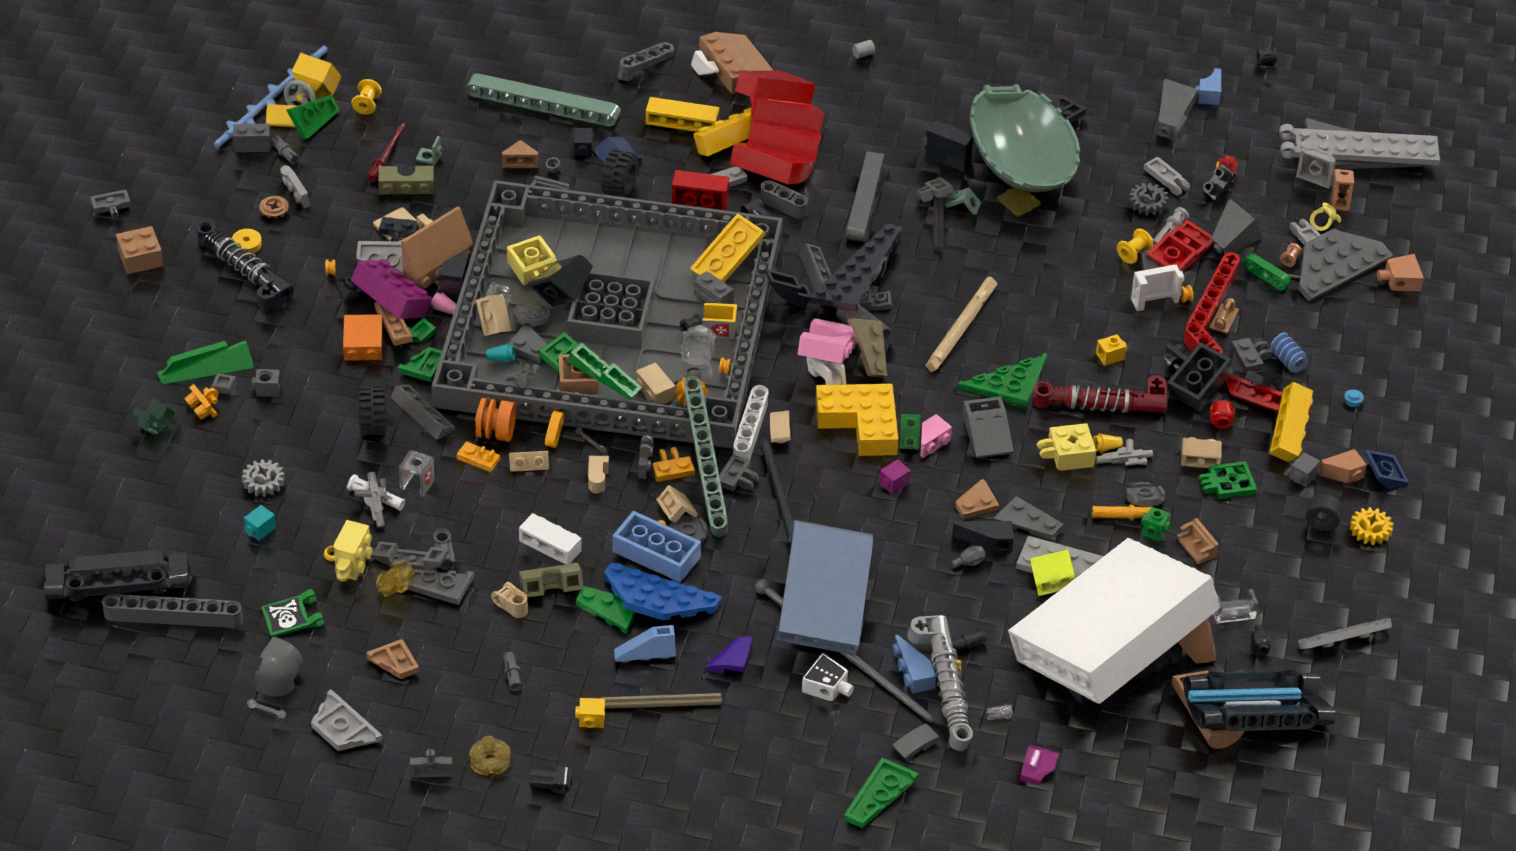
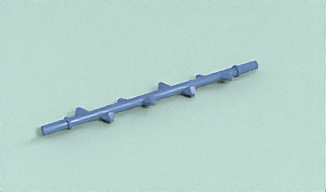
[214,46,328,148]

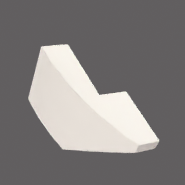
[691,51,719,75]

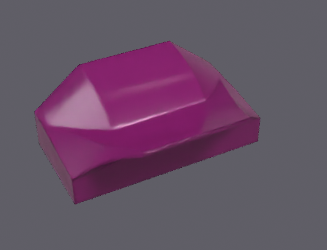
[1020,744,1059,785]

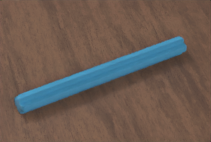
[1188,688,1301,703]

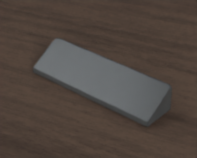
[799,243,832,292]
[391,385,455,440]

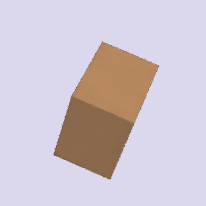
[502,140,538,168]

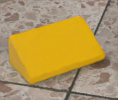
[266,104,296,127]

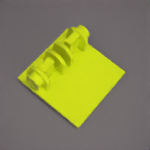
[1030,549,1075,596]

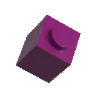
[879,459,911,494]

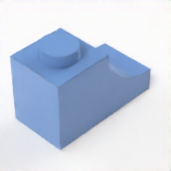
[1196,68,1221,105]

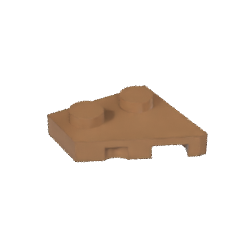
[366,639,419,679]

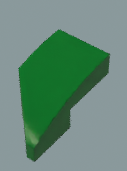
[407,318,438,343]

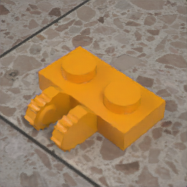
[652,447,695,482]

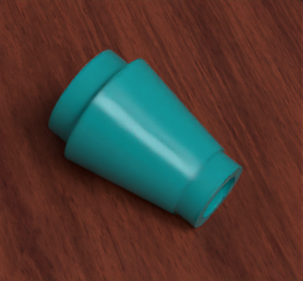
[486,344,515,363]

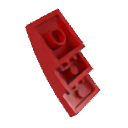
[1147,219,1213,271]

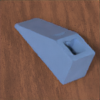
[614,625,676,662]
[892,635,936,694]

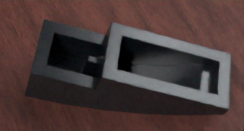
[764,269,811,309]

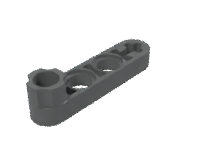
[618,42,674,81]

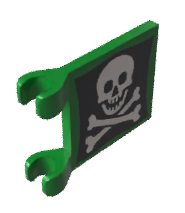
[261,589,324,638]

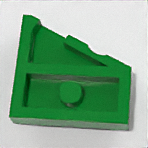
[398,347,442,382]

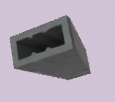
[1157,79,1198,140]

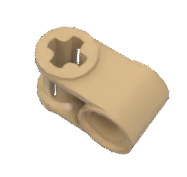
[491,582,528,618]

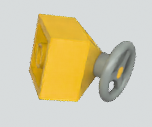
[284,53,341,106]

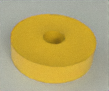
[232,229,262,253]

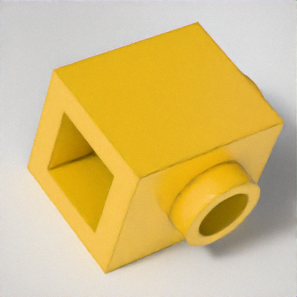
[1096,334,1127,366]
[575,698,605,728]

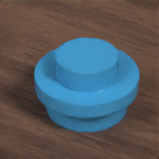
[1344,390,1364,407]

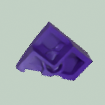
[706,636,753,674]

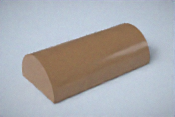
[1171,670,1244,749]

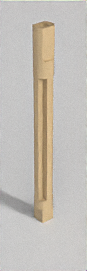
[925,277,997,372]

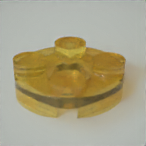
[376,560,415,596]
[469,736,511,775]

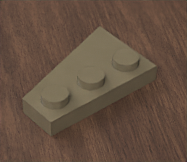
[847,318,887,378]

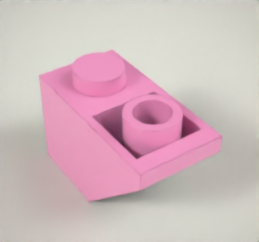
[920,414,952,458]

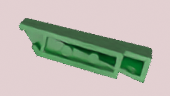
[157,340,254,385]

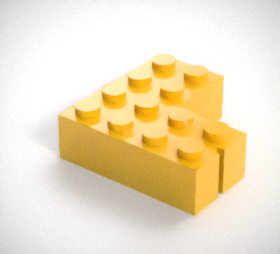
[816,384,898,456]

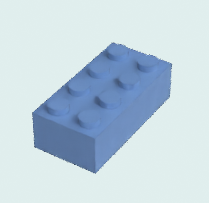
[612,511,701,583]

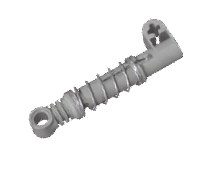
[907,615,973,751]

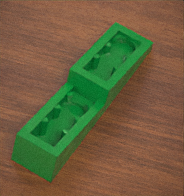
[566,343,642,400]

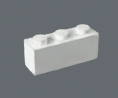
[519,513,581,565]

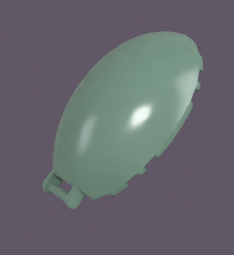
[970,84,1080,192]

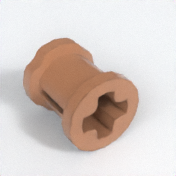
[1280,243,1303,267]

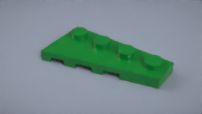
[844,758,919,828]

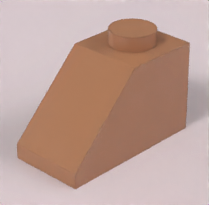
[1319,449,1367,483]

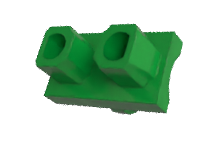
[900,414,921,449]

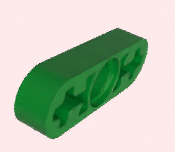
[1243,254,1291,290]

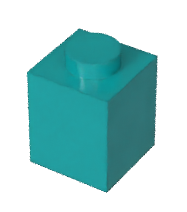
[244,505,276,541]

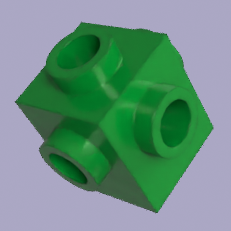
[1141,507,1171,542]

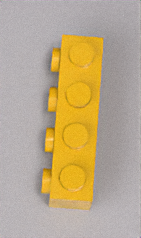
[646,97,720,132]
[693,108,751,156]
[1269,382,1313,462]

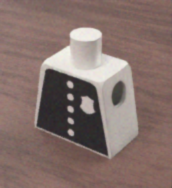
[802,653,854,701]

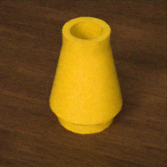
[1093,433,1123,453]

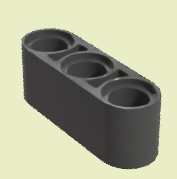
[761,180,808,219]

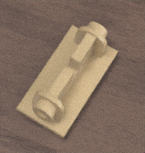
[509,451,549,472]

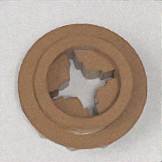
[259,196,289,219]

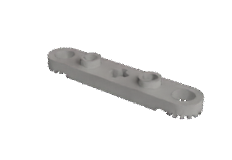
[1298,618,1392,649]

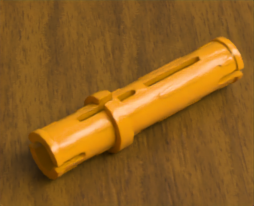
[1092,505,1151,520]

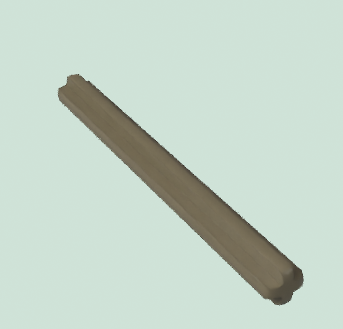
[600,693,722,709]

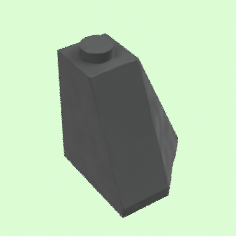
[1211,199,1262,255]

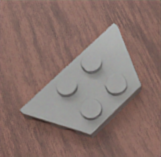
[311,690,382,751]

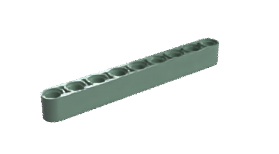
[466,73,621,126]
[684,376,728,537]

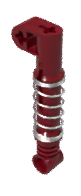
[1032,375,1167,413]

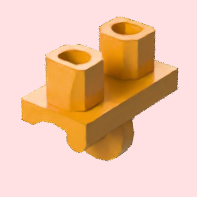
[184,384,219,420]

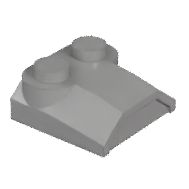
[1296,147,1336,189]

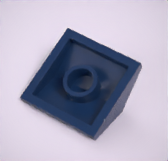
[593,137,642,165]
[1364,449,1409,489]

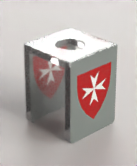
[399,450,435,497]

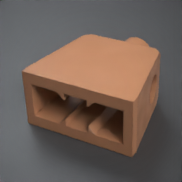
[1331,169,1354,211]
[1377,254,1424,291]

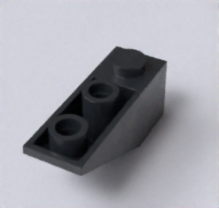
[952,521,1014,552]

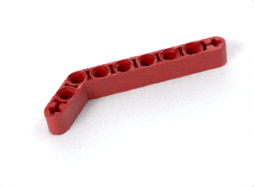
[1184,252,1240,354]

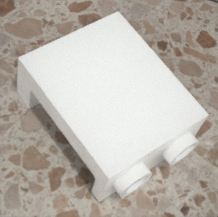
[1131,265,1184,311]

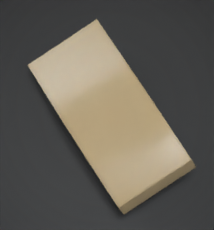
[770,411,791,443]

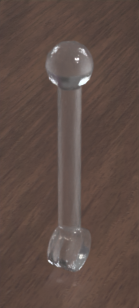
[247,699,286,718]

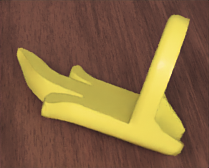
[1310,203,1341,231]

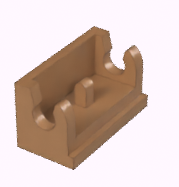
[1177,518,1219,564]

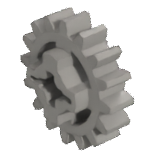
[242,459,285,497]

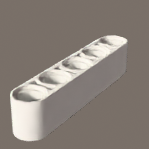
[733,385,768,461]

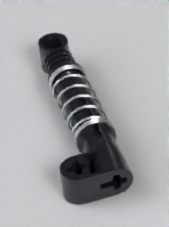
[197,221,294,312]

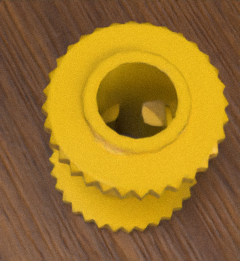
[351,79,382,115]
[1117,229,1153,264]

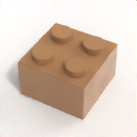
[116,226,163,274]

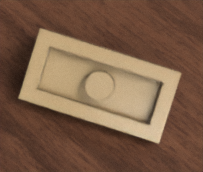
[476,295,511,336]
[656,485,698,523]

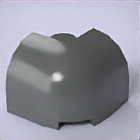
[255,636,303,697]

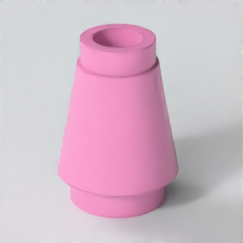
[431,292,457,315]

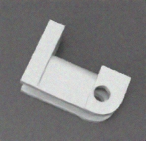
[807,357,846,385]

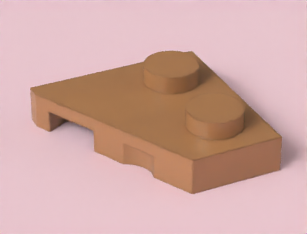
[955,479,999,520]

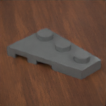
[993,496,1064,540]

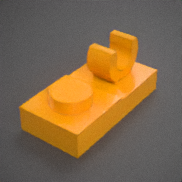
[457,441,500,472]

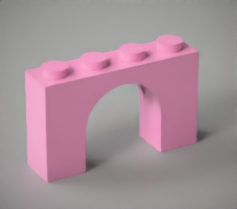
[797,318,858,364]

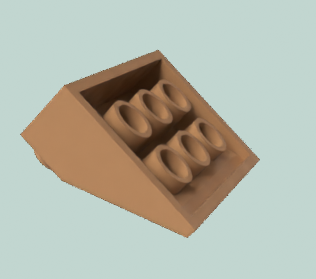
[699,32,773,94]
[401,206,474,289]

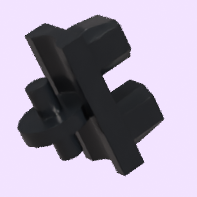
[1203,164,1236,201]
[1163,343,1190,372]

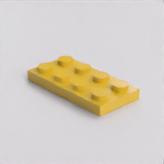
[690,213,766,282]

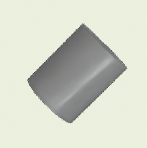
[852,40,875,59]

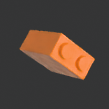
[343,315,383,361]

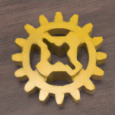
[1350,507,1393,545]

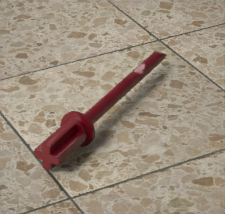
[367,123,405,182]

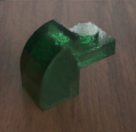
[133,399,176,434]

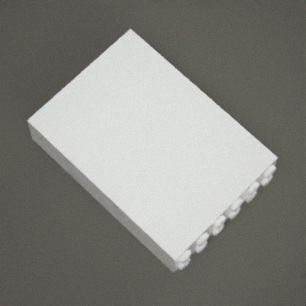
[1008,538,1220,704]

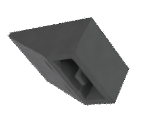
[962,396,1014,458]

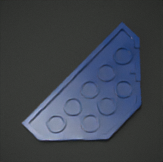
[603,563,722,620]

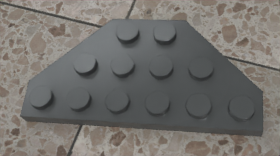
[1298,229,1393,302]

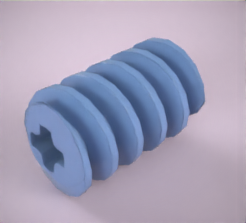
[1270,332,1309,373]

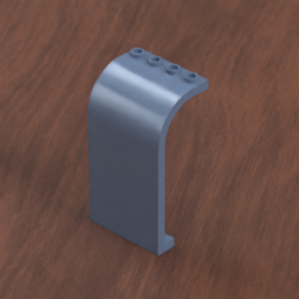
[776,520,873,655]

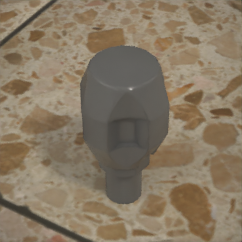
[951,546,985,568]

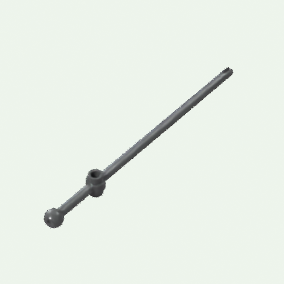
[755,579,933,722]

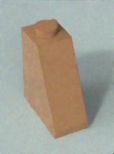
[1178,617,1216,663]

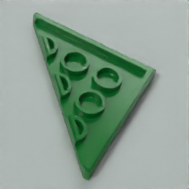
[957,353,1048,407]

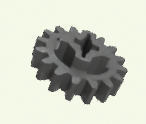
[1129,183,1169,215]

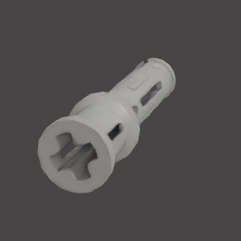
[1153,207,1189,247]

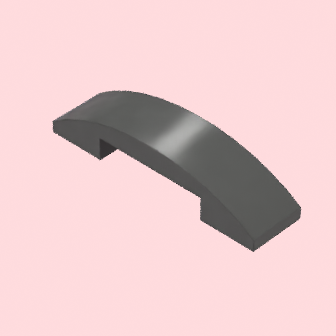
[371,541,449,570]

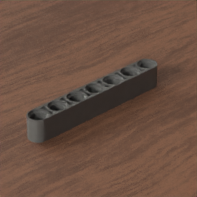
[846,151,885,242]
[102,594,243,628]

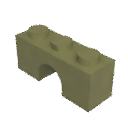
[379,166,434,195]
[519,563,584,598]

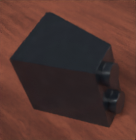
[527,255,593,307]

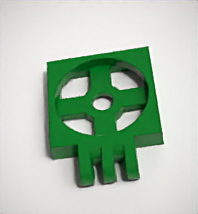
[1198,461,1257,499]

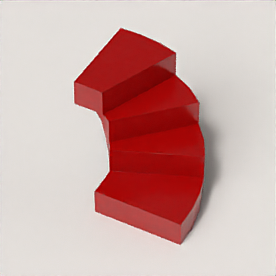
[730,70,824,184]

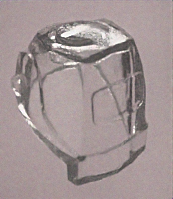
[681,325,716,368]

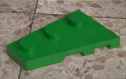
[576,586,636,634]

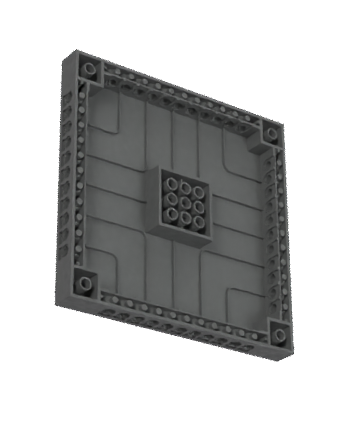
[432,180,783,448]

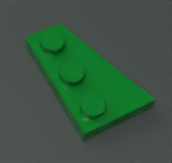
[286,95,340,140]

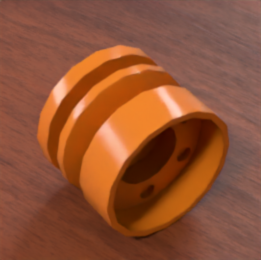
[475,398,516,442]

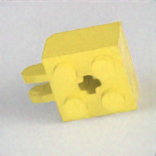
[507,235,557,286]
[1037,423,1096,471]
[333,520,373,582]

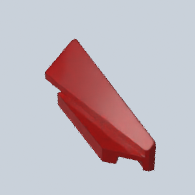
[1226,375,1312,415]

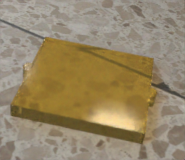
[997,188,1041,217]

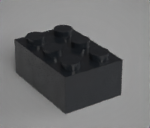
[1167,342,1233,412]

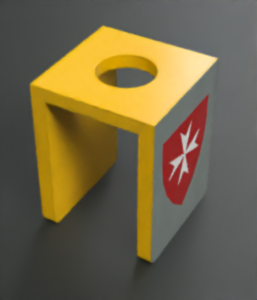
[702,303,737,339]

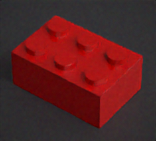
[672,170,729,211]

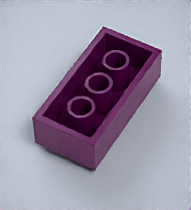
[351,259,432,319]

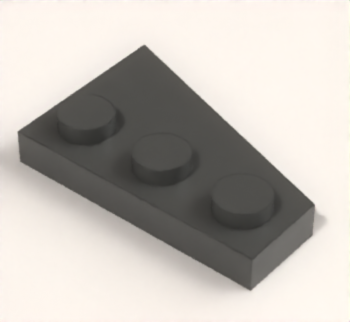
[403,569,474,605]

